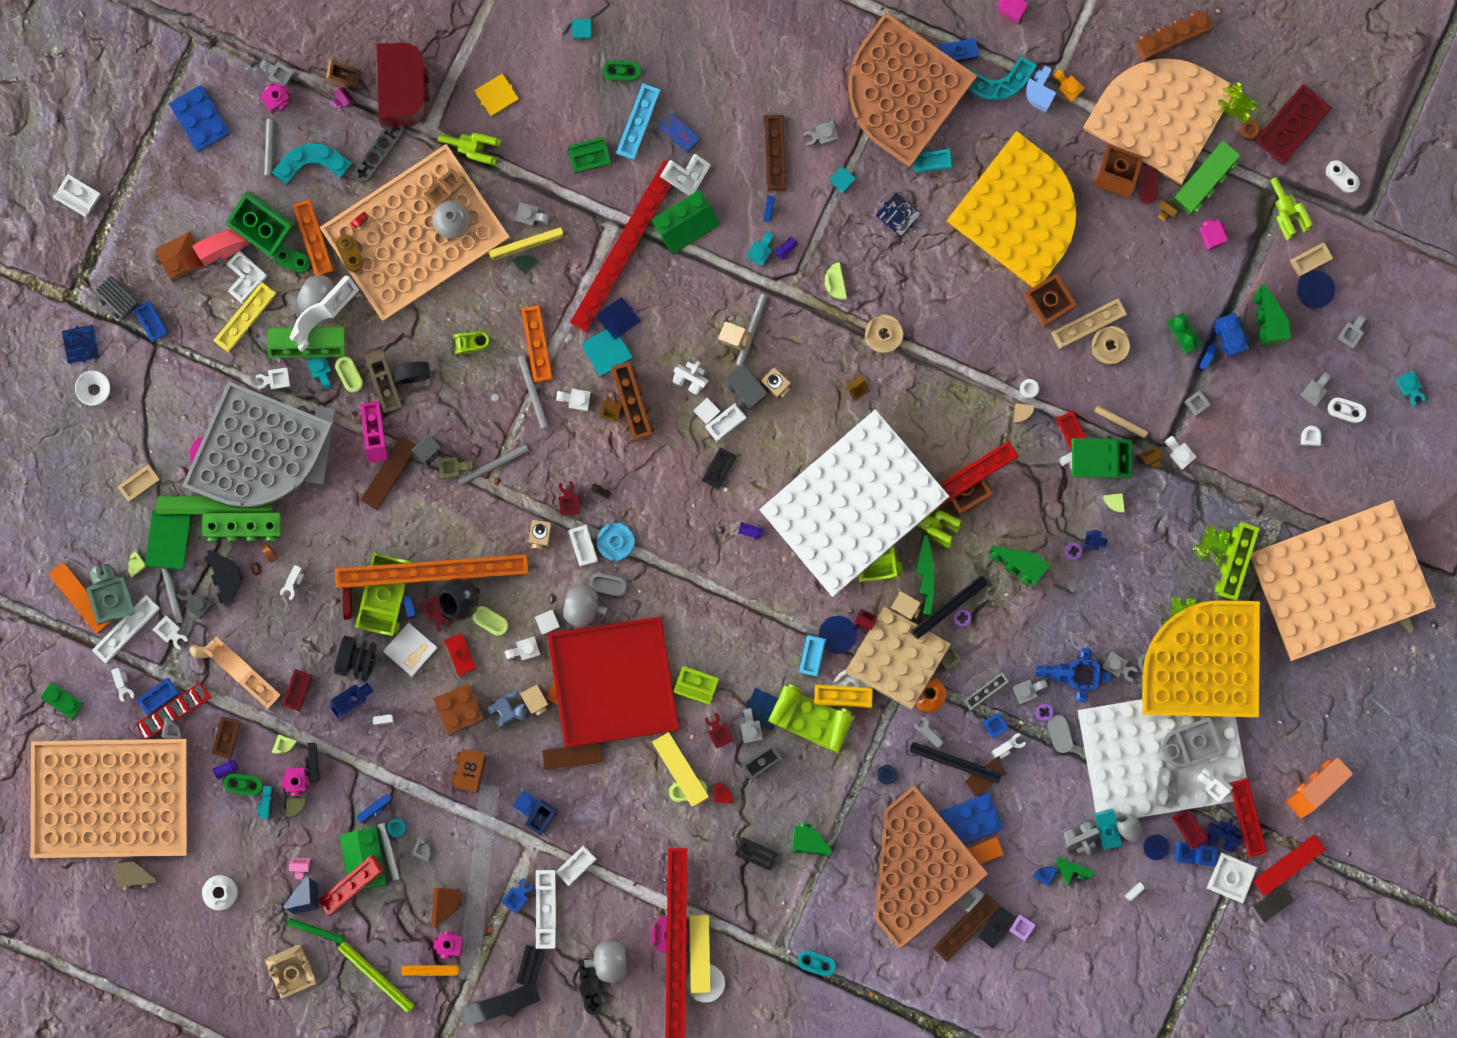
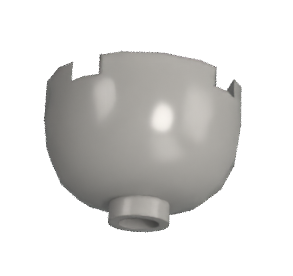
[432,200,471,239]

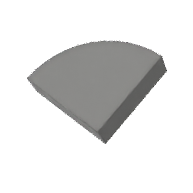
[161,717,181,739]
[411,837,431,862]

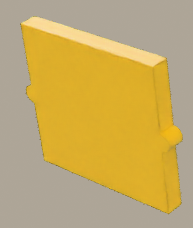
[474,73,519,117]

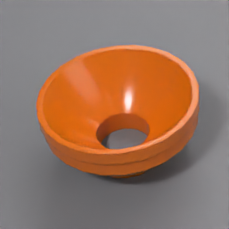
[915,677,947,712]

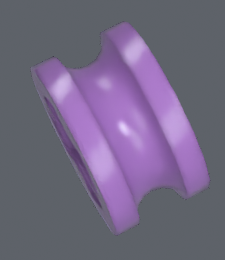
[1064,543,1082,560]
[953,609,971,627]
[1035,704,1053,722]

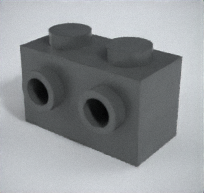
[725,364,767,410]

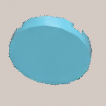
[597,523,635,561]

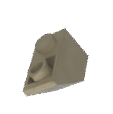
[114,860,158,890]

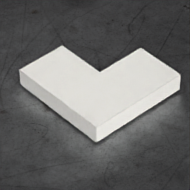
[660,154,711,196]
[227,251,268,304]

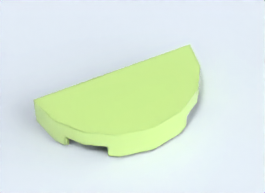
[825,262,847,300]

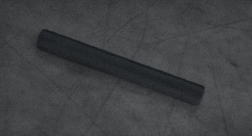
[911,576,987,639]
[910,742,1002,783]

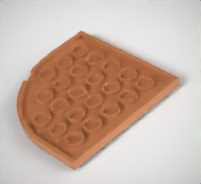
[848,12,977,168]

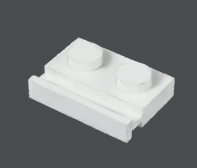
[53,174,101,218]

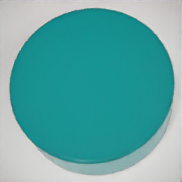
[387,818,407,838]

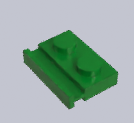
[567,137,611,174]

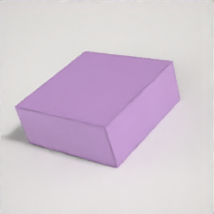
[1008,914,1035,941]

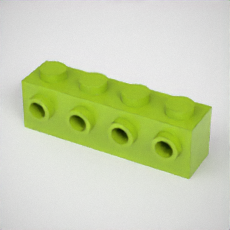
[1214,522,1259,601]

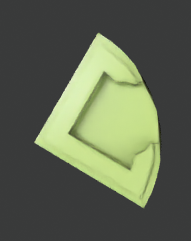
[1103,493,1125,513]
[128,551,147,578]
[272,735,297,754]

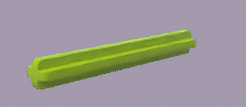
[338,942,414,1013]

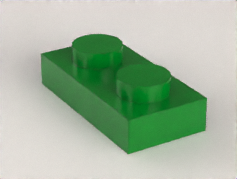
[40,682,84,719]

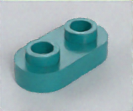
[797,951,836,976]

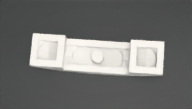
[536,870,556,949]

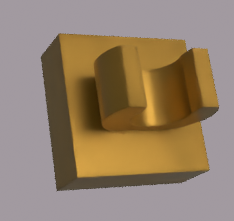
[1158,199,1179,221]
[845,375,870,401]
[600,397,622,422]
[1138,447,1163,470]

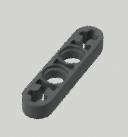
[354,126,404,183]

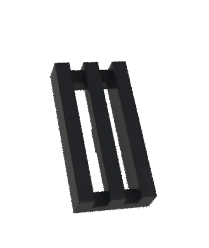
[701,447,737,490]
[735,837,778,871]
[516,945,545,985]

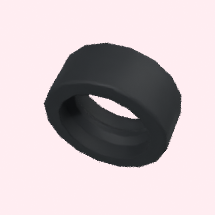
[393,361,431,384]

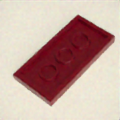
[1254,84,1332,165]

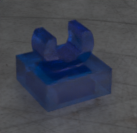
[1083,530,1108,551]

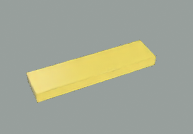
[489,227,564,261]
[213,282,277,353]
[652,732,709,808]
[689,915,710,994]

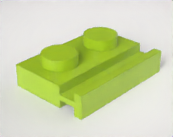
[673,666,719,705]

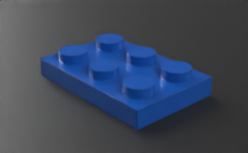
[169,85,230,153]
[938,793,1003,844]

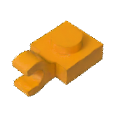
[1052,69,1085,102]

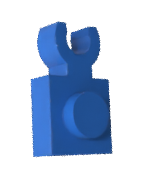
[501,878,534,914]

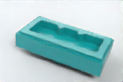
[914,149,953,173]
[1094,808,1122,850]

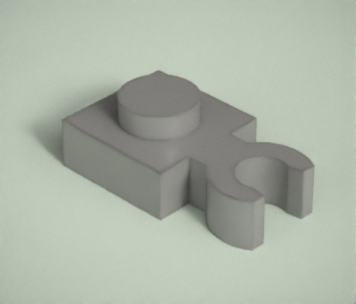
[803,121,839,147]
[1101,652,1138,682]

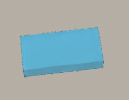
[799,635,827,677]

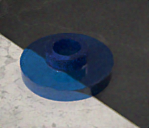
[1143,834,1169,860]

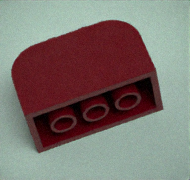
[377,43,430,128]

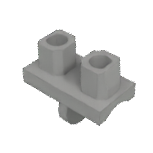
[1064,822,1100,856]

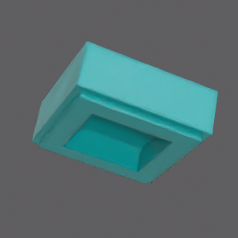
[572,19,591,39]
[829,166,856,193]

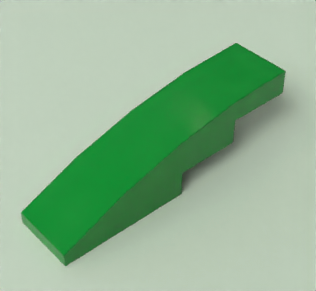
[915,535,934,616]

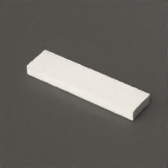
[92,595,161,664]

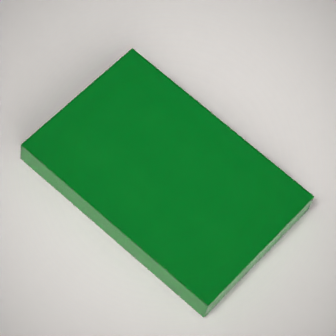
[145,510,191,571]

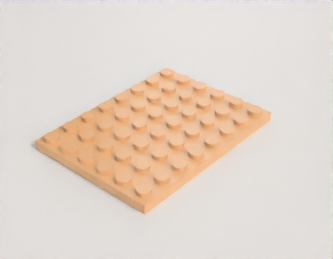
[319,144,510,322]
[1250,500,1436,661]
[31,739,187,858]

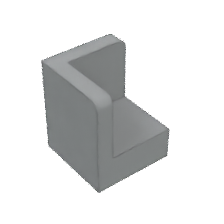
[956,887,984,913]

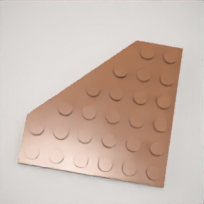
[875,785,989,950]

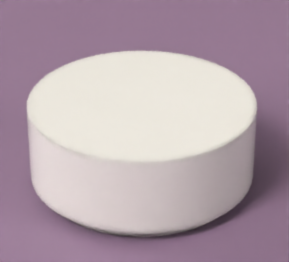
[1020,379,1039,399]

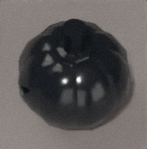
[438,578,480,621]

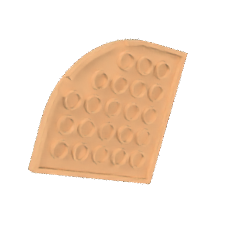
[1083,59,1237,185]

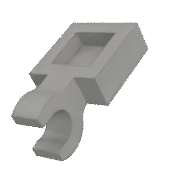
[259,59,294,87]
[515,203,550,227]
[1337,314,1367,349]
[1300,372,1331,406]
[1012,679,1048,705]
[740,708,763,743]
[914,717,943,749]

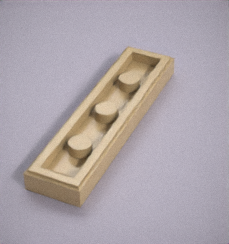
[1051,298,1128,350]

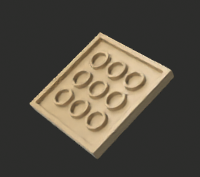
[845,606,951,710]

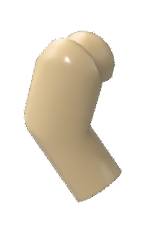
[190,639,215,658]

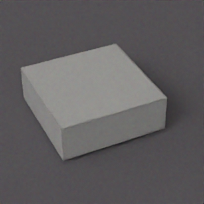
[1184,390,1211,417]

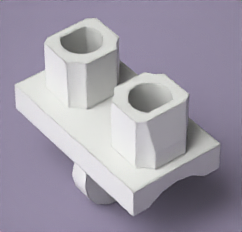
[672,360,709,395]

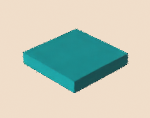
[581,325,633,377]

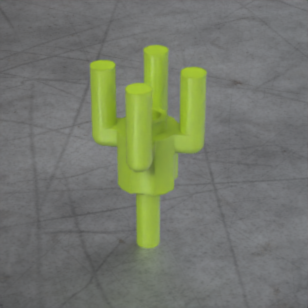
[438,133,502,166]
[1270,177,1314,240]
[917,510,962,549]

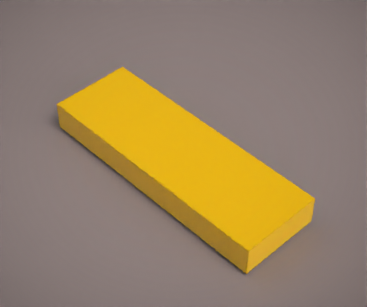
[814,684,873,708]

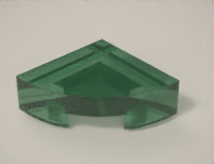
[511,255,538,275]

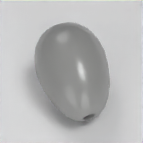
[1117,813,1142,842]

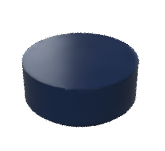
[877,765,896,785]

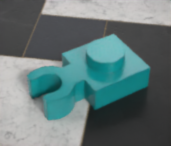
[1395,371,1426,407]
[257,786,272,820]

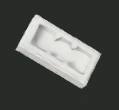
[705,403,747,442]
[568,524,598,567]
[556,845,597,886]

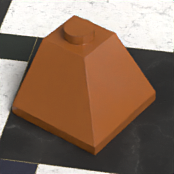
[156,232,205,283]
[431,888,463,928]

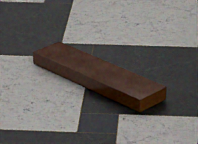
[764,115,786,191]
[361,436,416,510]
[932,893,1001,962]

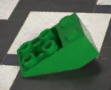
[1254,284,1291,346]
[1072,438,1132,479]
[988,546,1050,587]

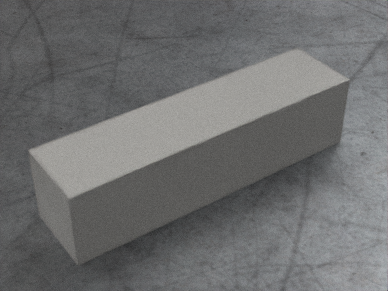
[963,672,1009,711]

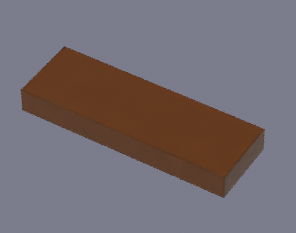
[542,743,602,770]

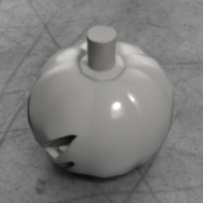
[297,275,335,312]
[563,585,607,627]
[584,940,627,984]

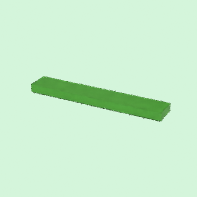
[156,496,274,514]

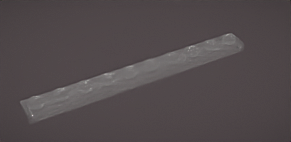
[458,785,500,981]

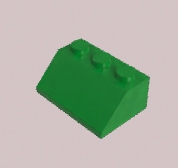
[652,189,720,255]
[225,191,298,257]
[339,827,388,890]

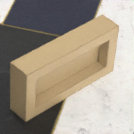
[1290,242,1333,277]
[117,464,161,503]

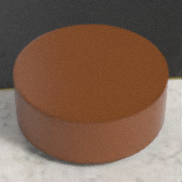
[1240,120,1260,140]
[261,543,278,563]

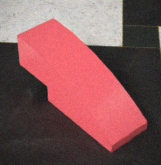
[192,229,251,266]

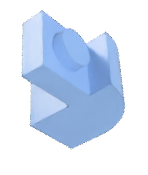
[1026,66,1056,113]

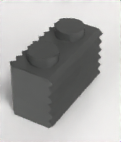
[95,275,140,320]
[412,434,443,467]
[740,743,782,781]

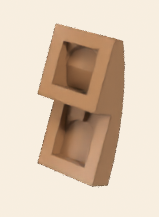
[422,169,465,209]

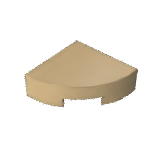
[1013,403,1035,423]

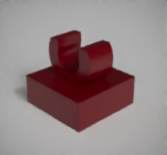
[855,609,878,634]

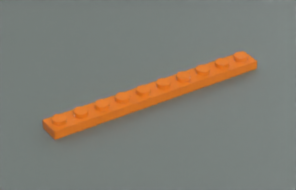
[334,554,528,588]

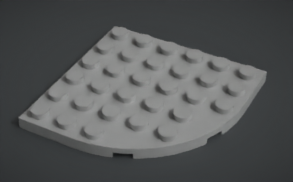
[182,381,334,507]

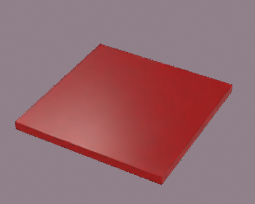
[547,616,679,748]

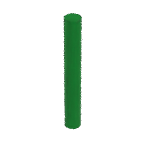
[287,918,345,944]

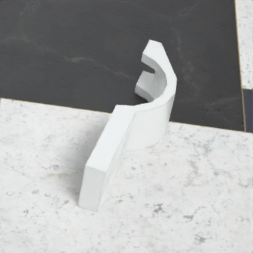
[290,275,359,351]

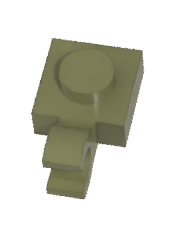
[438,457,473,479]

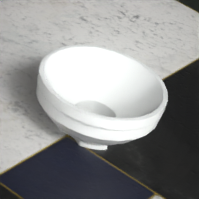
[75,371,110,406]
[202,875,238,911]

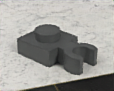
[177,586,212,619]

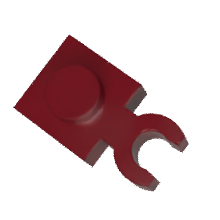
[558,481,580,517]
[420,595,450,632]
[705,713,734,749]

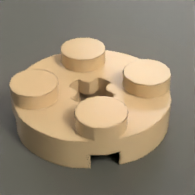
[865,315,903,354]
[1091,326,1130,365]

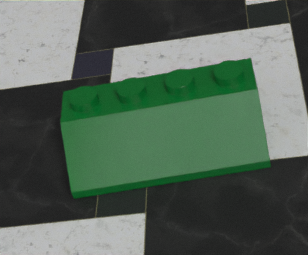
[790,823,832,857]

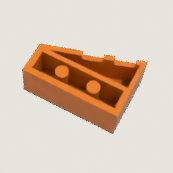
[1285,757,1353,819]

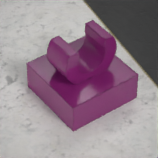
[331,88,356,109]

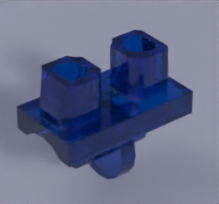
[1207,818,1242,852]

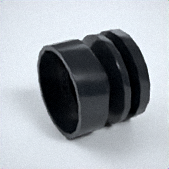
[334,635,377,682]

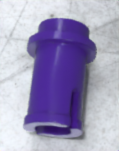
[775,236,799,261]
[738,522,764,540]
[212,759,239,780]

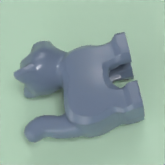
[487,690,528,729]

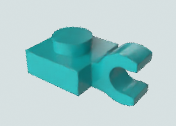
[746,231,774,267]
[306,357,332,390]

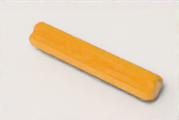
[402,965,459,976]

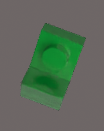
[1055,857,1094,886]

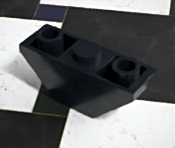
[205,550,243,607]

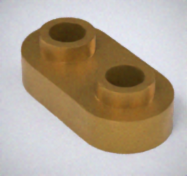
[336,234,363,272]

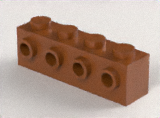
[1135,10,1214,62]
[611,362,654,443]

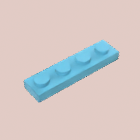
[616,83,660,161]

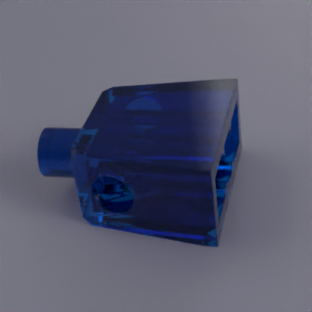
[329,683,373,722]

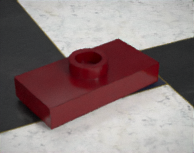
[282,669,313,712]
[1172,809,1209,851]

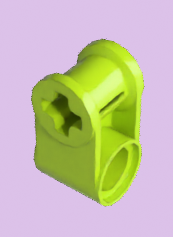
[453,331,491,355]

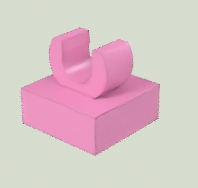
[289,857,311,880]

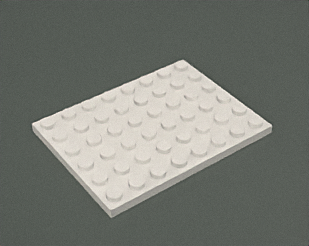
[759,409,950,597]
[1077,699,1247,822]

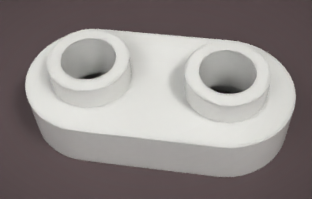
[1326,160,1360,193]
[1328,398,1366,423]

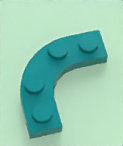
[968,56,1037,101]
[272,144,352,185]

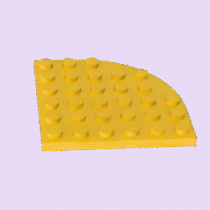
[946,131,1076,288]
[1142,600,1260,717]

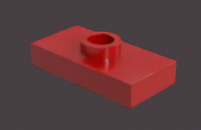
[444,633,476,676]

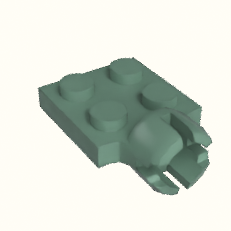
[86,564,135,625]

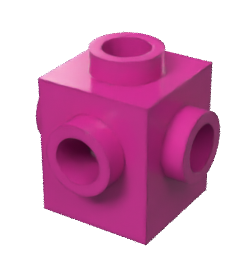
[260,83,291,114]
[282,768,310,796]
[434,931,463,959]

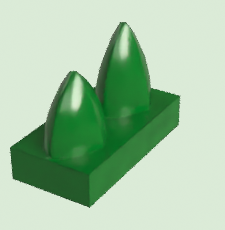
[1166,312,1203,355]

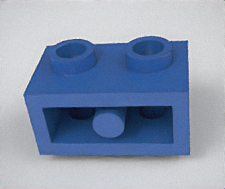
[1214,313,1250,358]

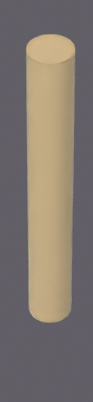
[1094,405,1148,438]

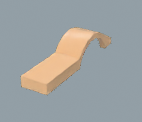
[203,636,280,709]

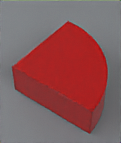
[714,782,733,804]

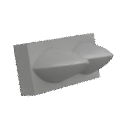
[1153,767,1179,809]

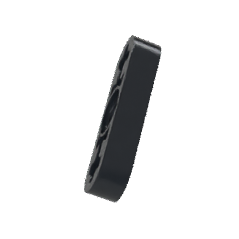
[579,958,602,1015]

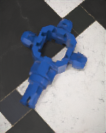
[1035,648,1111,703]

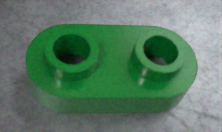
[603,60,641,82]
[273,247,311,274]
[224,774,263,796]

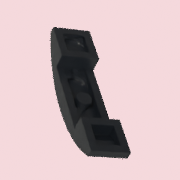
[461,982,541,1025]

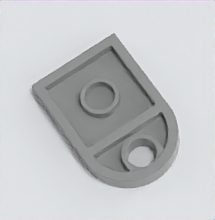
[1161,717,1224,768]

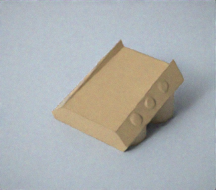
[265,945,317,998]

